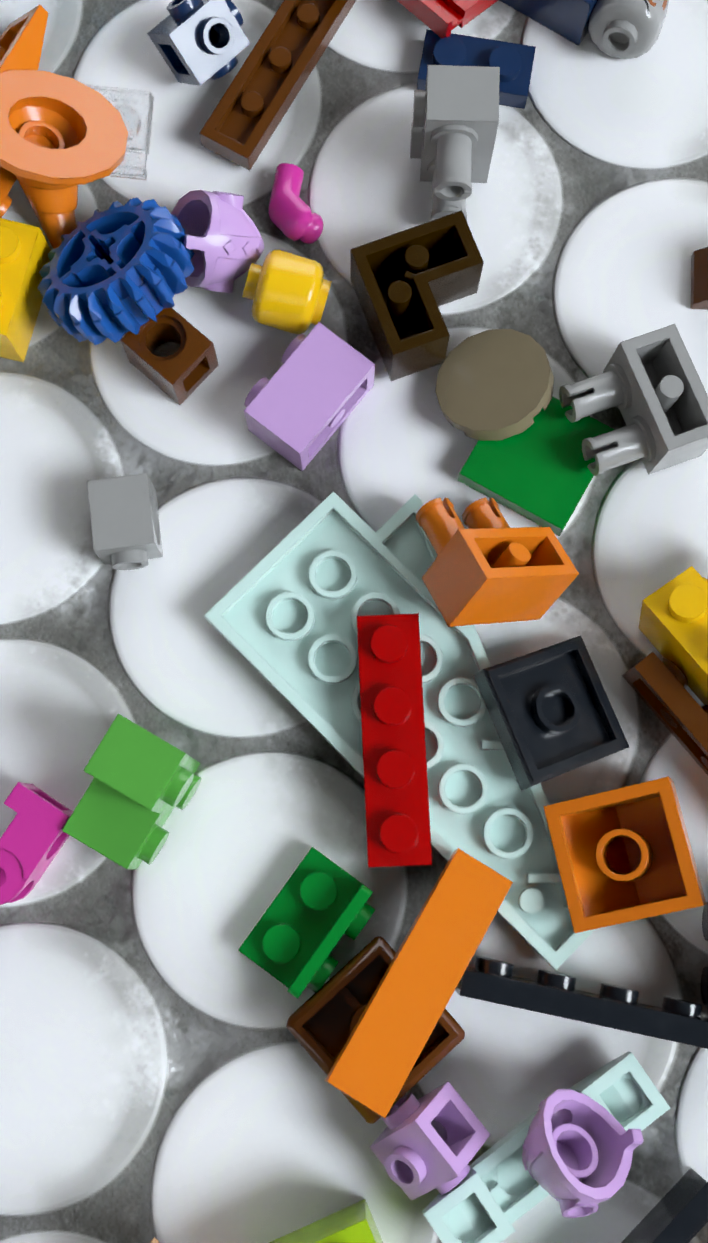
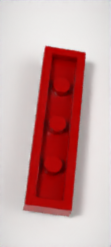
[357,613,432,868]

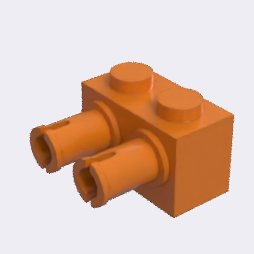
[416,497,579,627]

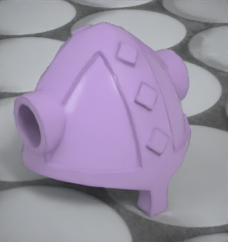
[171,190,264,293]
[522,1089,643,1218]

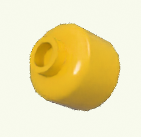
[242,250,332,334]

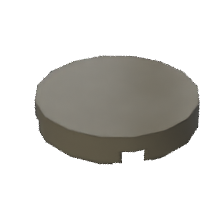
[435,329,554,441]

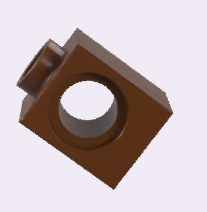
[120,308,219,405]

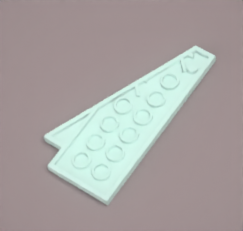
[204,491,595,970]

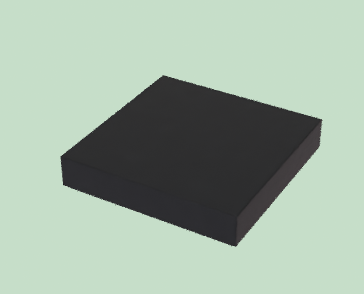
[473,635,629,791]

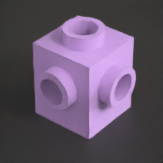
[370,1081,490,1201]

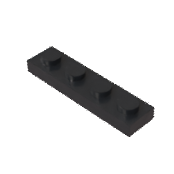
[455,956,708,1049]

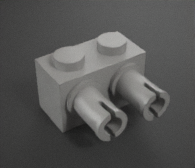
[410,65,500,221]
[559,324,708,476]

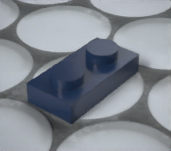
[417,29,536,109]

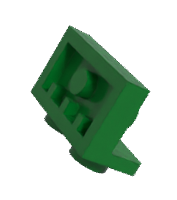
[238,847,376,999]

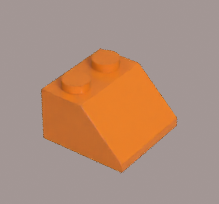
[543,776,707,933]

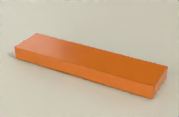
[324,848,513,1118]

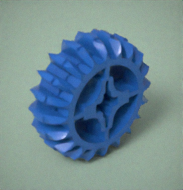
[38,197,195,345]

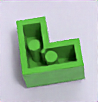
[62,714,202,870]

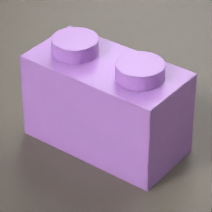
[244,322,375,471]

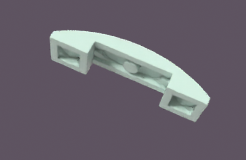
[422,1052,670,1243]

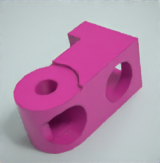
[0,782,73,905]

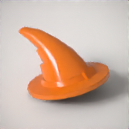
[0,70,128,249]

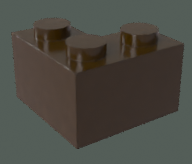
[350,210,484,381]

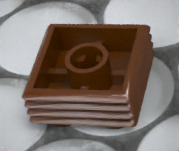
[286,936,465,1124]

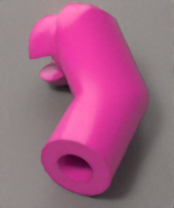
[268,163,324,244]

